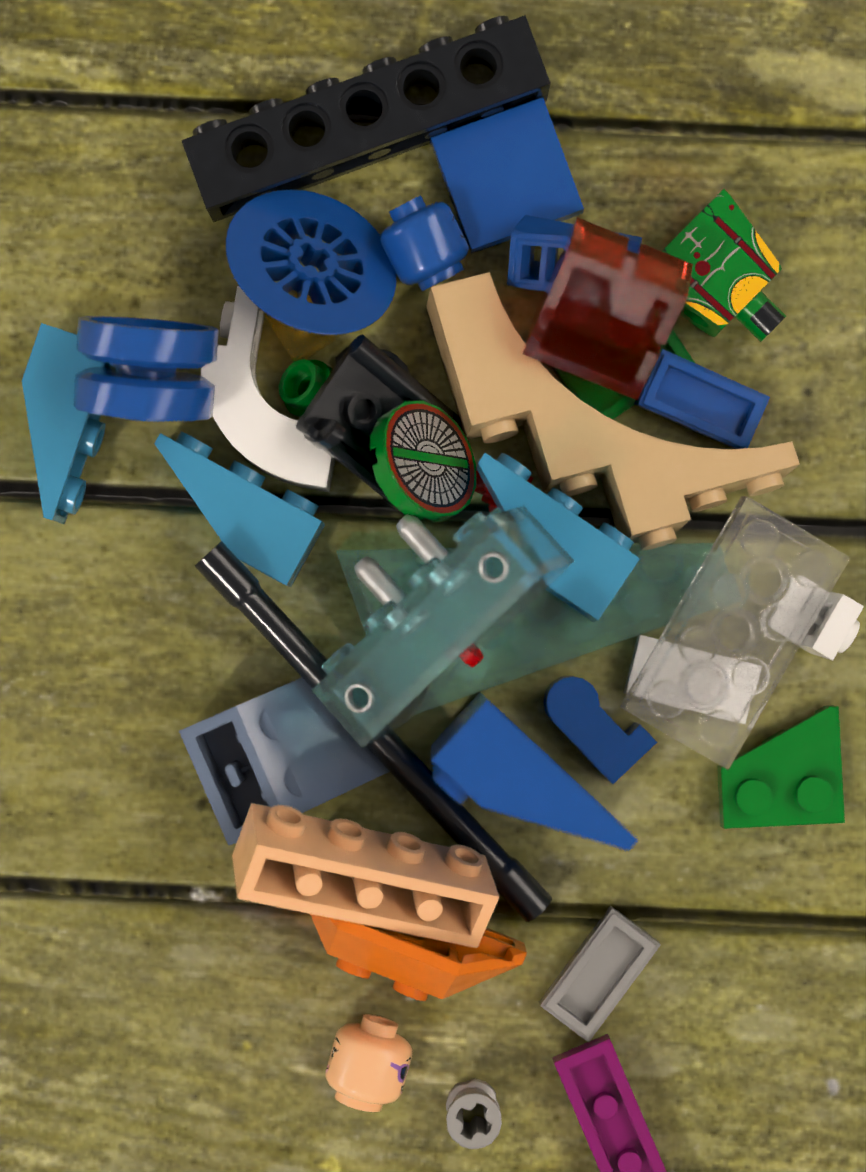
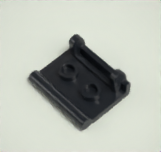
[296,335,463,512]

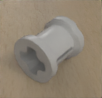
[446,1078,502,1149]

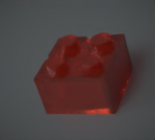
[523,217,693,400]

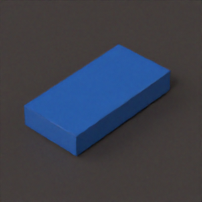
[634,349,770,449]

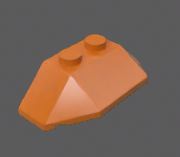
[310,914,527,1001]

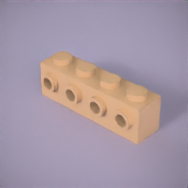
[232,803,499,948]

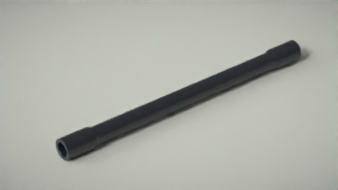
[195,541,552,922]

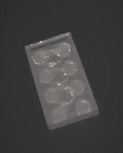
[620,496,850,770]

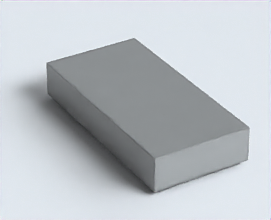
[539,905,661,1042]

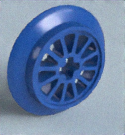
[226,190,396,335]

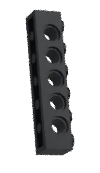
[181,15,551,223]

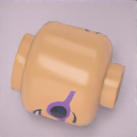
[325,1014,413,1112]

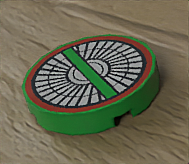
[370,400,476,523]

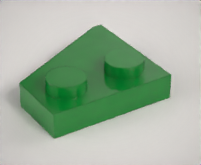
[717,705,845,829]

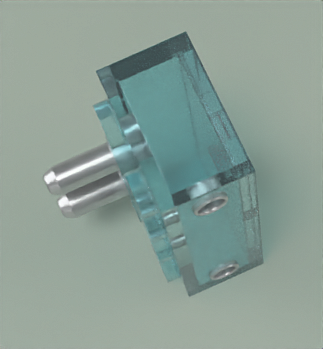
[311,506,575,748]

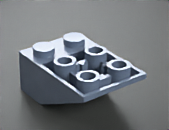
[179,655,390,846]

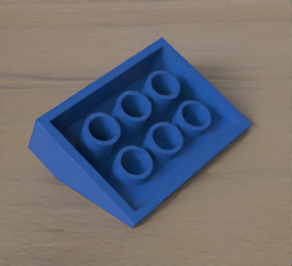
[431,692,638,851]

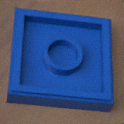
[430,97,584,254]

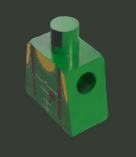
[638,189,786,342]

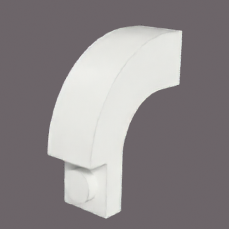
[201,286,335,492]

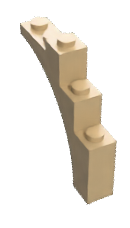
[426,272,800,550]

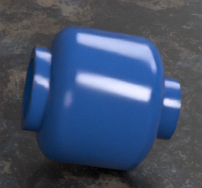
[380,195,469,291]

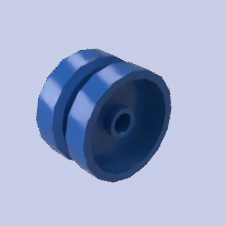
[74,316,219,422]

